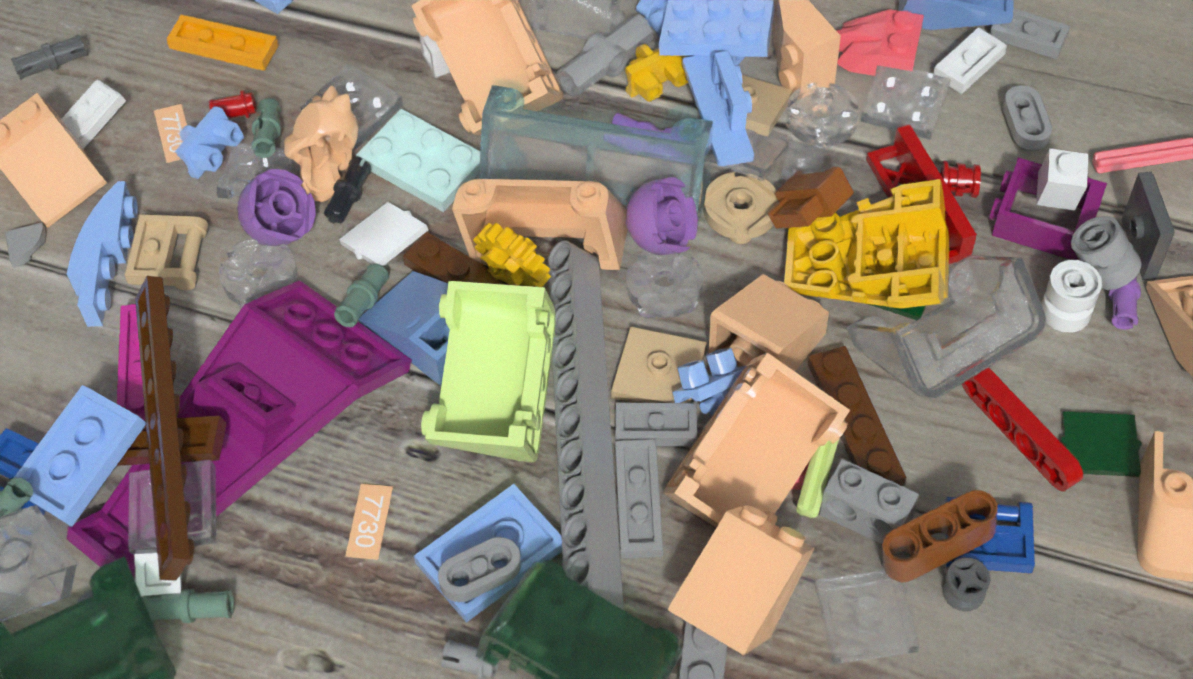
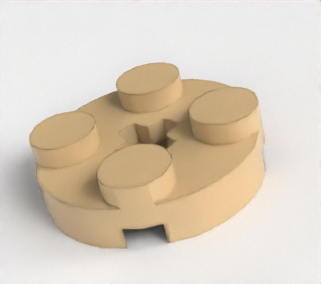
[703,172,778,244]

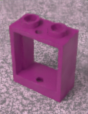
[989,157,1107,260]

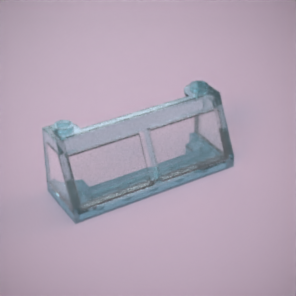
[479,85,713,229]

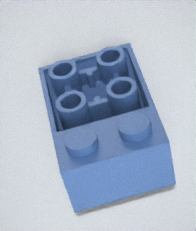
[358,271,450,386]

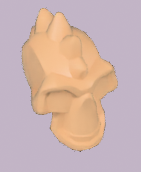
[284,86,358,202]

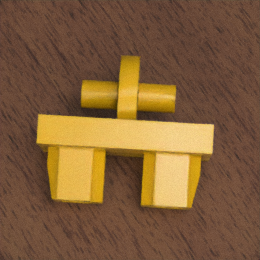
[625,44,688,102]

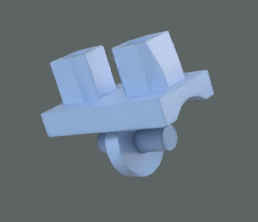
[175,106,244,179]
[672,348,746,415]

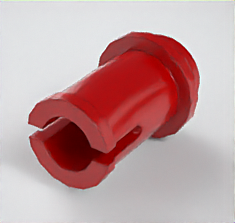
[209,90,257,119]

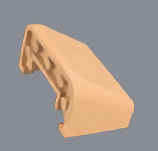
[411,0,564,135]
[452,179,628,270]
[663,353,850,528]

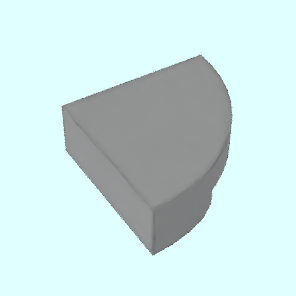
[5,222,46,268]

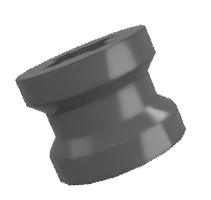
[942,558,991,611]

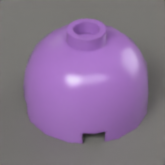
[237,169,316,247]
[626,177,698,255]

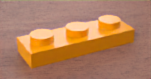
[166,15,278,71]

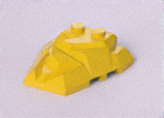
[784,179,949,309]

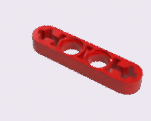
[961,363,1083,492]

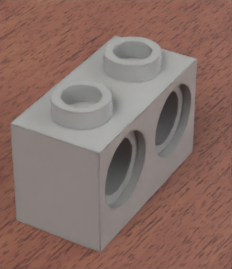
[820,459,919,545]

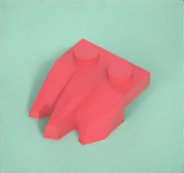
[836,9,924,76]

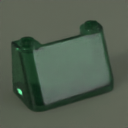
[0,556,176,679]
[476,560,682,679]

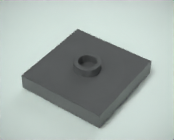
[1121,171,1175,280]

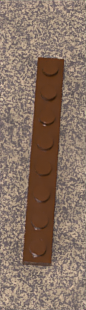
[135,275,194,581]

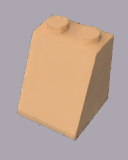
[709,274,829,371]
[668,505,815,655]

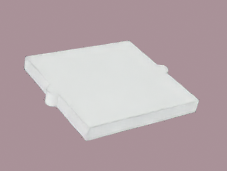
[339,202,428,266]

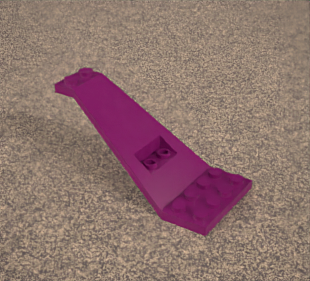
[66,280,412,586]

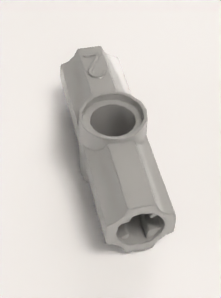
[557,14,653,97]

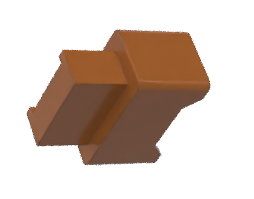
[767,166,854,229]

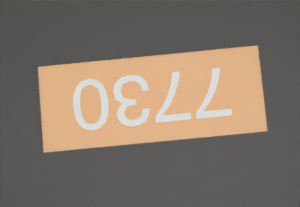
[154,104,187,163]
[345,484,393,560]

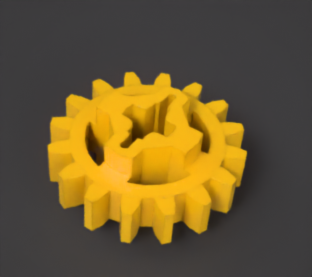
[473,222,551,287]

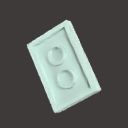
[356,109,488,212]

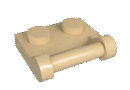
[124,215,208,290]

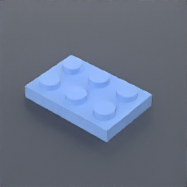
[659,0,774,57]
[14,385,146,527]
[414,484,562,623]

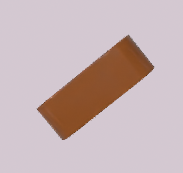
[883,490,998,582]

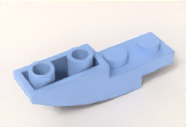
[67,181,138,327]

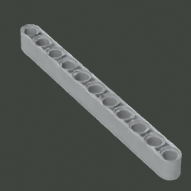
[547,240,624,640]

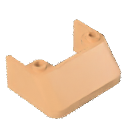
[1137,431,1193,582]

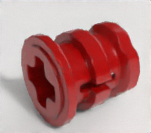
[940,160,981,198]

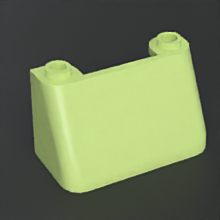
[421,281,556,462]

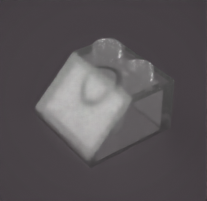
[0,505,77,622]

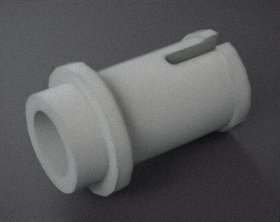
[441,640,500,679]

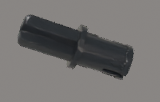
[324,157,372,224]

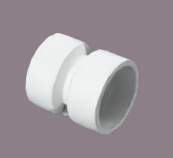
[1040,260,1102,333]

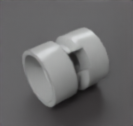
[1071,216,1142,290]

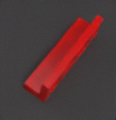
[866,124,977,264]

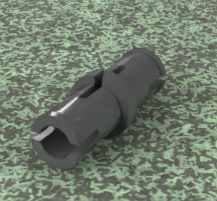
[11,35,87,80]

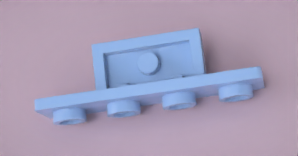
[682,51,754,166]

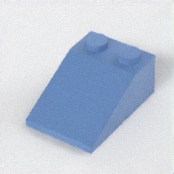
[898,0,1014,30]

